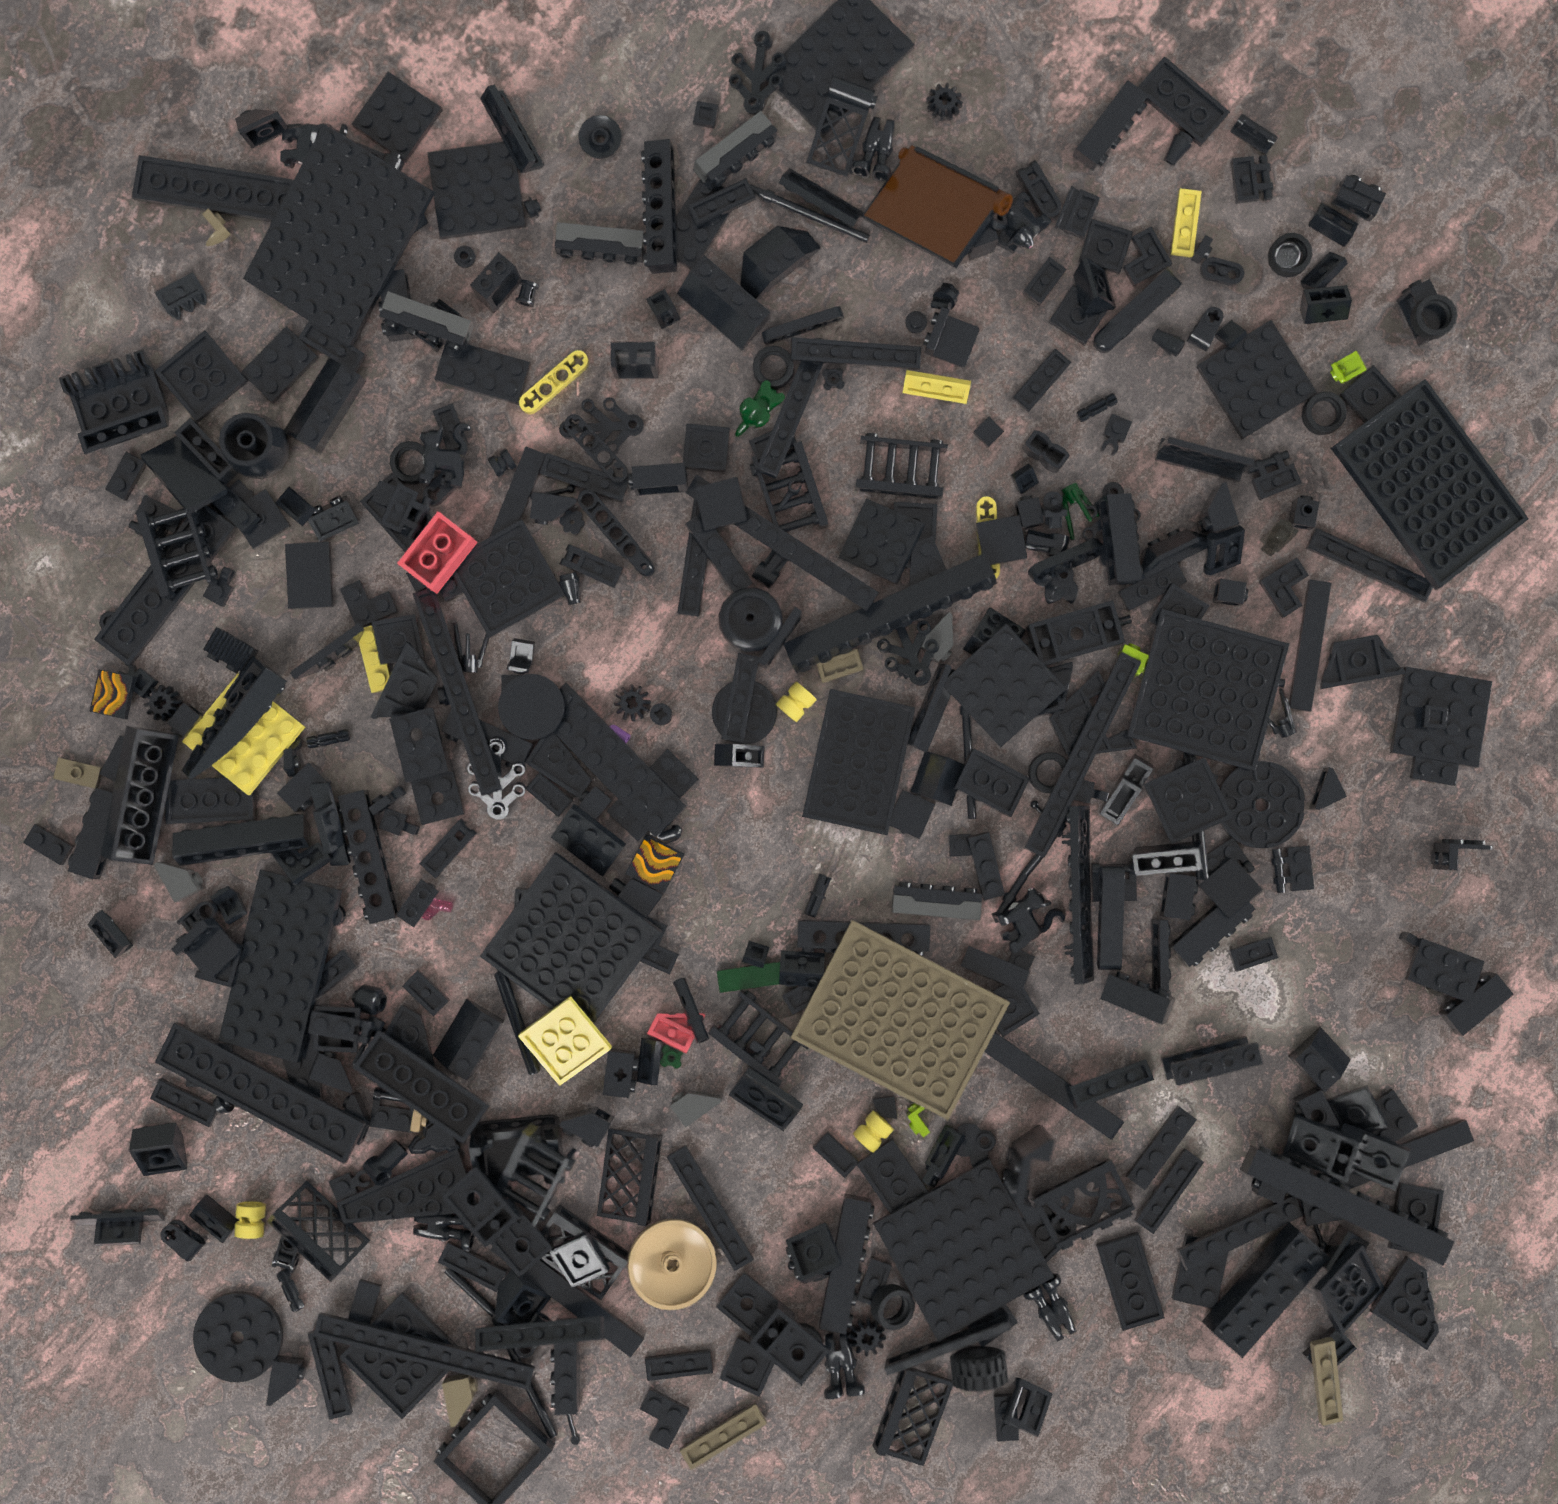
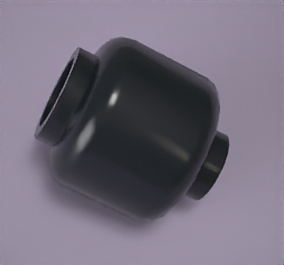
[352,984,387,1016]

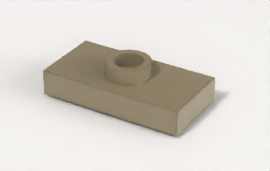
[816,649,864,683]
[53,758,103,789]

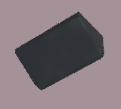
[1308,202,1359,247]
[189,1195,239,1243]

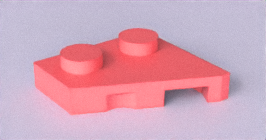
[647,1013,706,1054]

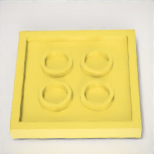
[518,996,612,1086]

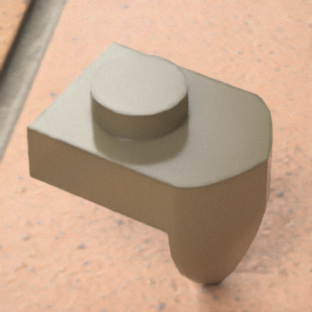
[202,209,231,246]

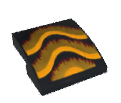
[89,669,137,720]
[625,834,685,894]

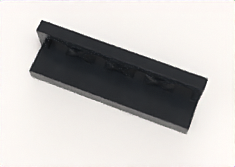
[480,84,544,174]
[908,664,955,753]

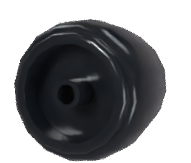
[219,413,290,479]
[718,587,783,652]

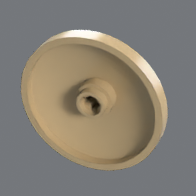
[628,1219,716,1310]

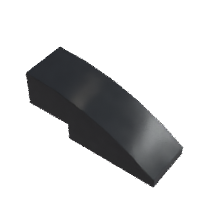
[1100,754,1154,825]

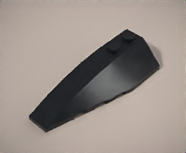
[182,656,287,780]

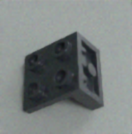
[963,607,1026,655]

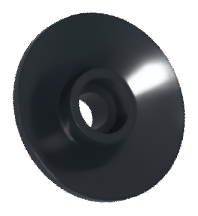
[578,115,622,159]

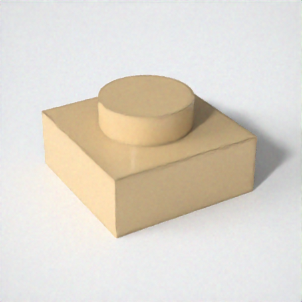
[410,1110,428,1132]

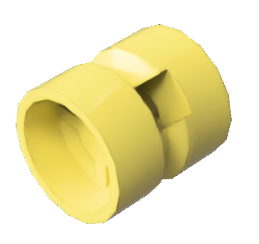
[776,681,817,723]
[853,1110,894,1153]
[234,1201,266,1239]

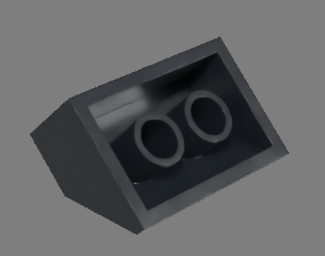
[433,998,505,1081]

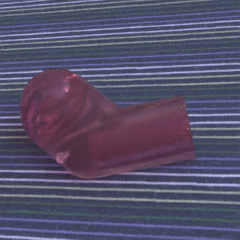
[422,899,453,920]

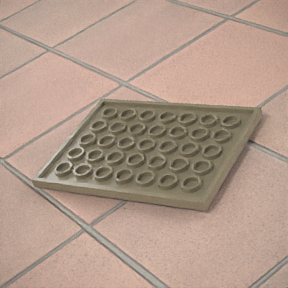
[791,920,1010,1120]

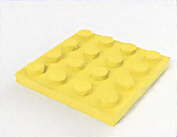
[182,674,305,795]

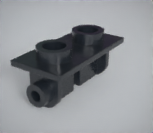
[1230,114,1278,155]
[396,879,439,927]

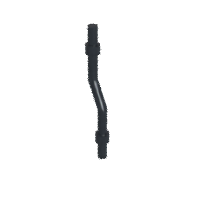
[996,808,1070,913]

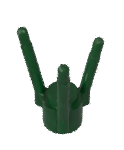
[1061,483,1099,540]

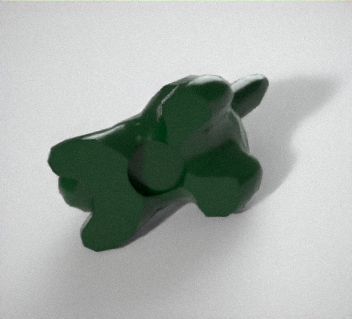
[735,380,785,437]

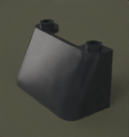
[468,1114,565,1188]

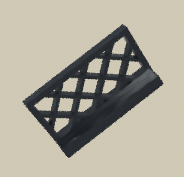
[1155,437,1255,482]
[597,1128,663,1227]
[267,1180,370,1282]
[541,1205,629,1300]
[872,1367,953,1466]

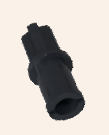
[804,873,832,918]

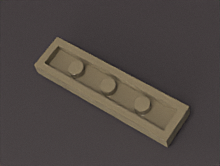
[1310,1337,1343,1426]
[680,1402,767,1470]

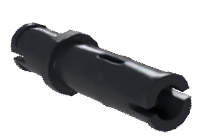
[673,978,710,1043]

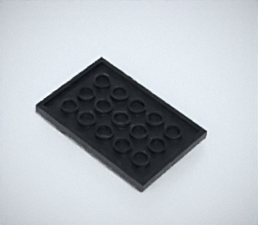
[766,0,915,137]
[802,689,916,836]

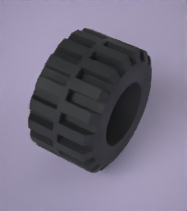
[950,1346,1008,1392]

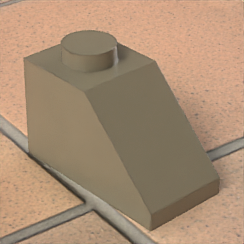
[442,1374,478,1427]

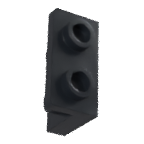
[308,495,359,542]
[88,910,133,958]
[779,950,825,988]

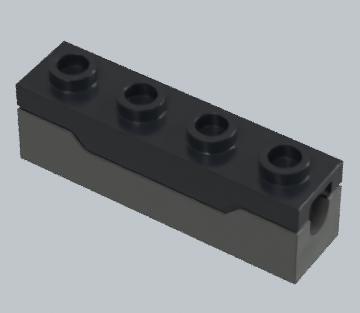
[693,111,778,190]
[554,222,644,265]
[379,292,474,351]
[891,882,982,920]

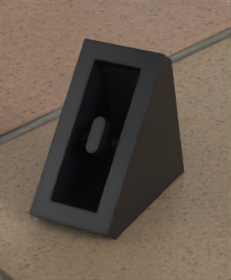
[1309,767,1347,810]

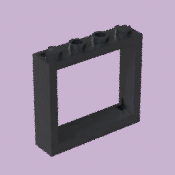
[433,1389,555,1504]

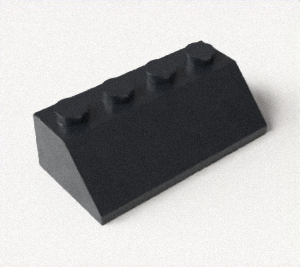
[677,255,770,351]
[284,358,366,454]

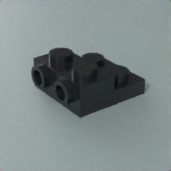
[785,1223,843,1284]

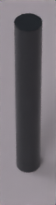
[444,1268,496,1317]

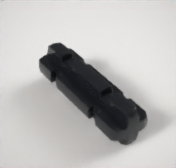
[1076,393,1118,422]
[306,729,350,749]
[276,1269,304,1312]

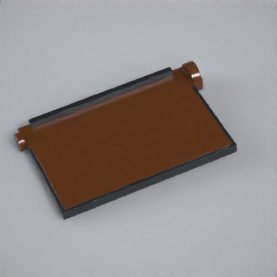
[862,145,1013,268]

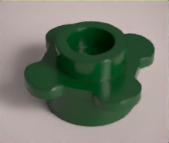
[660,1045,683,1069]

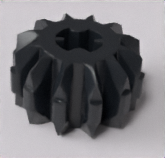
[926,82,963,122]
[614,684,651,722]
[143,685,183,722]
[848,1317,886,1357]

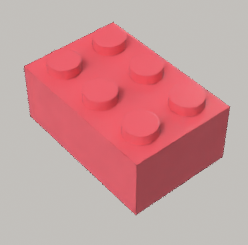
[397,512,478,594]

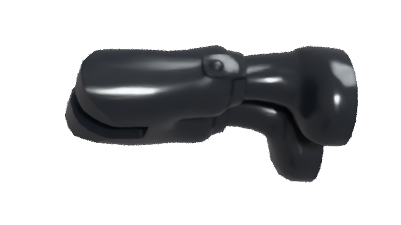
[851,116,895,181]
[413,1214,475,1251]
[1023,1273,1077,1342]
[824,1331,865,1399]

